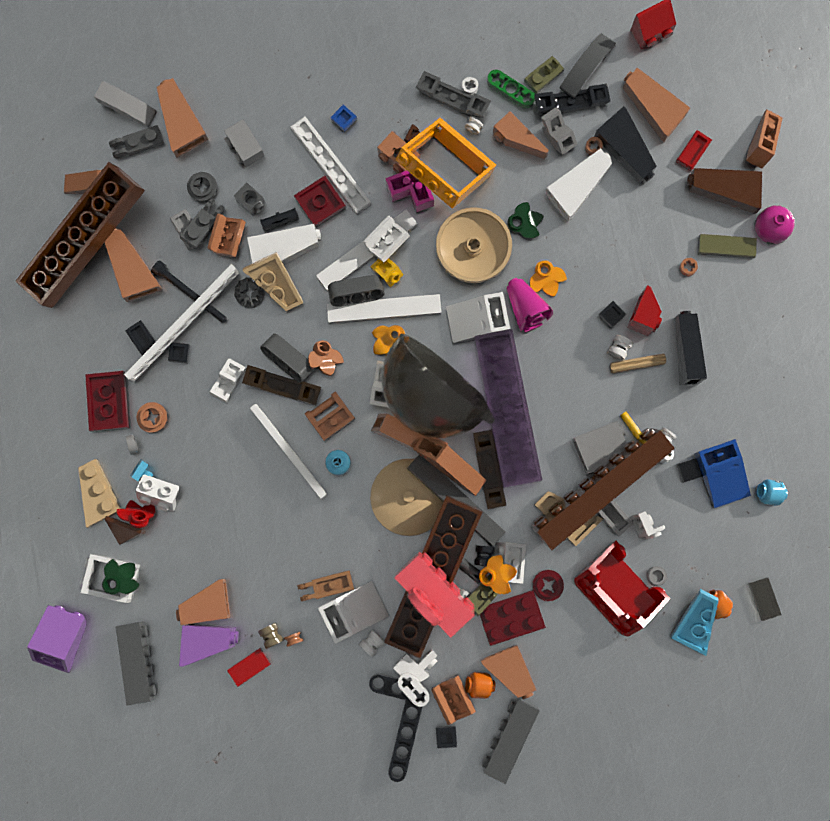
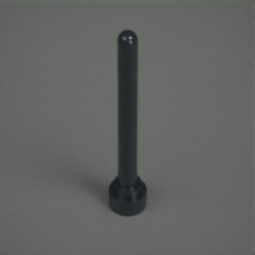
[151,260,227,323]

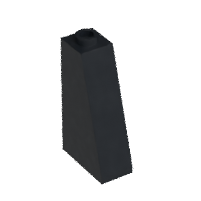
[594,106,657,184]
[675,311,707,385]

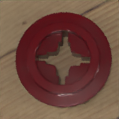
[533,570,564,601]

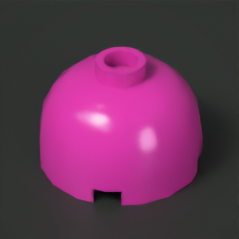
[755,205,795,244]

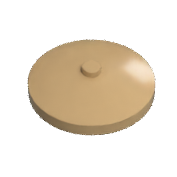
[436,208,512,283]
[370,459,443,536]

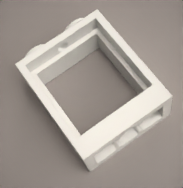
[80,554,140,603]

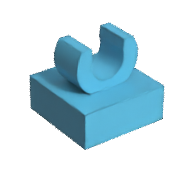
[130,459,153,481]

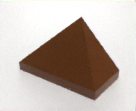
[105,516,146,545]

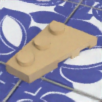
[242,252,303,311]
[78,459,122,528]
[534,491,603,546]

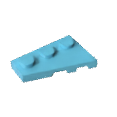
[671,589,718,656]

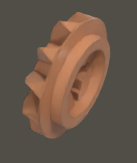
[136,402,168,433]

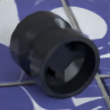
[474,545,495,566]

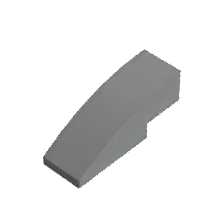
[94,81,157,127]
[597,500,633,536]

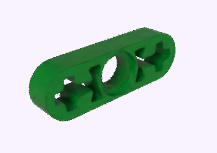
[487,69,535,109]

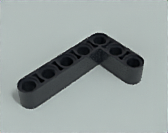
[369,673,425,782]

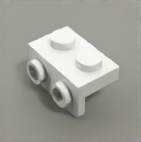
[363,216,410,263]
[136,475,179,512]

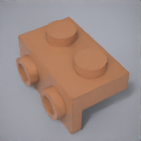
[208,214,246,257]
[431,675,476,725]

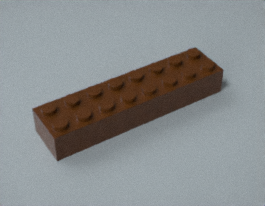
[15,162,145,308]
[531,428,675,550]
[384,495,483,658]

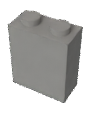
[572,421,629,475]

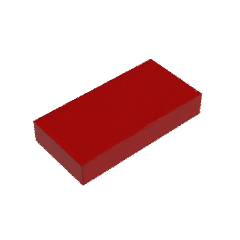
[675,130,712,171]
[227,648,271,687]

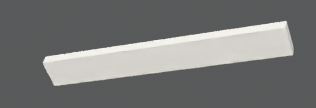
[124,264,239,382]

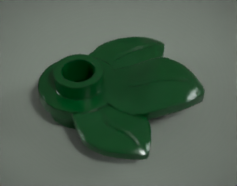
[507,202,544,239]
[102,559,140,594]

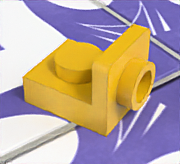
[370,258,403,287]

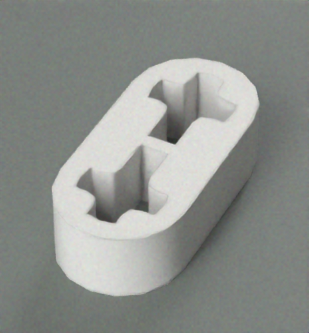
[398,673,430,707]

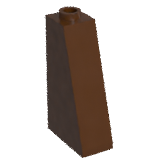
[687,168,762,214]

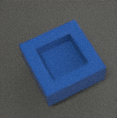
[331,104,357,132]

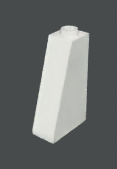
[545,149,612,222]
[247,224,322,265]

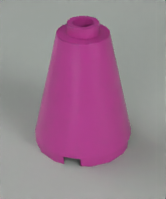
[506,278,553,332]

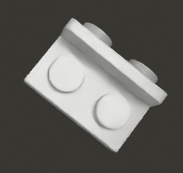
[630,511,665,540]
[494,542,526,584]

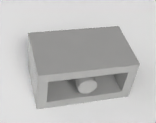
[224,119,264,167]

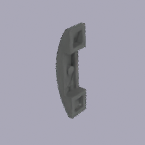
[559,33,616,98]
[416,71,491,118]

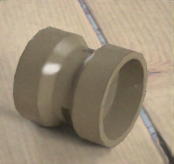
[258,623,284,649]

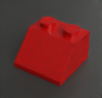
[630,0,676,49]
[627,285,662,336]

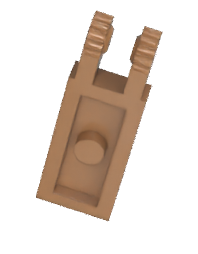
[297,570,354,601]

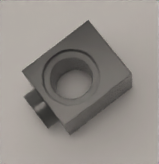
[234,182,265,216]

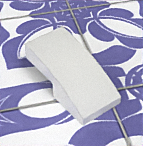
[210,359,245,403]

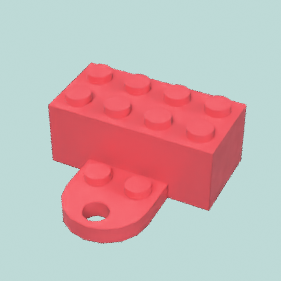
[394,551,475,638]

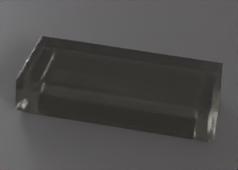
[748,577,782,621]

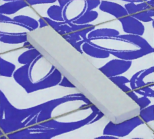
[290,117,372,215]
[316,209,418,292]
[327,294,441,323]
[250,404,328,500]

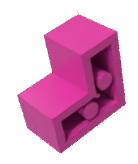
[385,171,434,212]

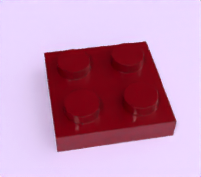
[294,176,346,227]

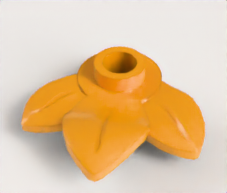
[530,260,567,297]
[372,325,405,361]
[479,555,517,594]

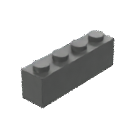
[116,622,156,706]
[482,698,540,784]

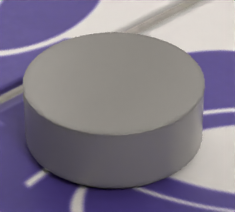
[125,435,138,455]
[647,566,667,586]

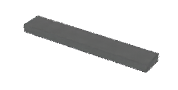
[407,455,505,547]

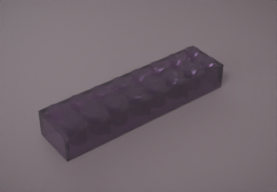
[474,329,542,489]

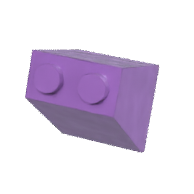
[27,605,87,673]
[179,624,239,667]

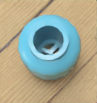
[325,450,351,476]
[757,479,788,506]

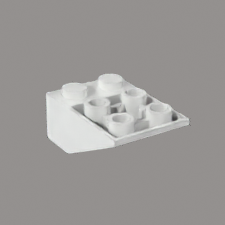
[446,292,510,343]
[318,581,389,644]

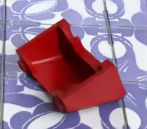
[574,541,670,637]

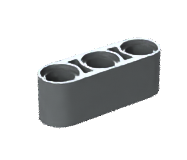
[327,275,385,307]
[260,333,314,383]

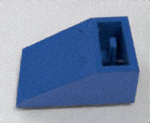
[694,439,751,508]

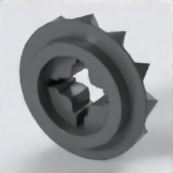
[187,172,217,202]
[234,277,265,307]

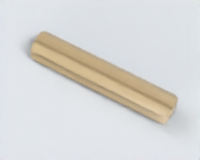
[610,354,666,373]

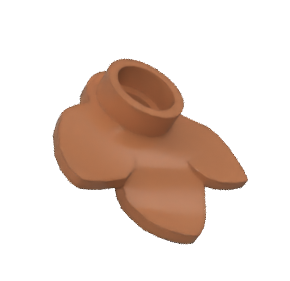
[308,340,344,376]

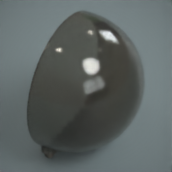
[381,334,495,438]

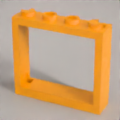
[395,118,496,209]

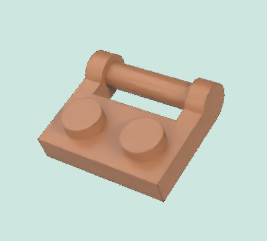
[304,392,355,441]

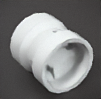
[608,334,633,360]
[359,630,386,657]

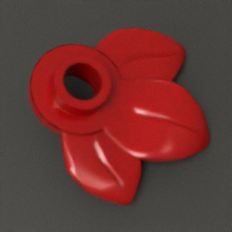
[116,500,155,528]

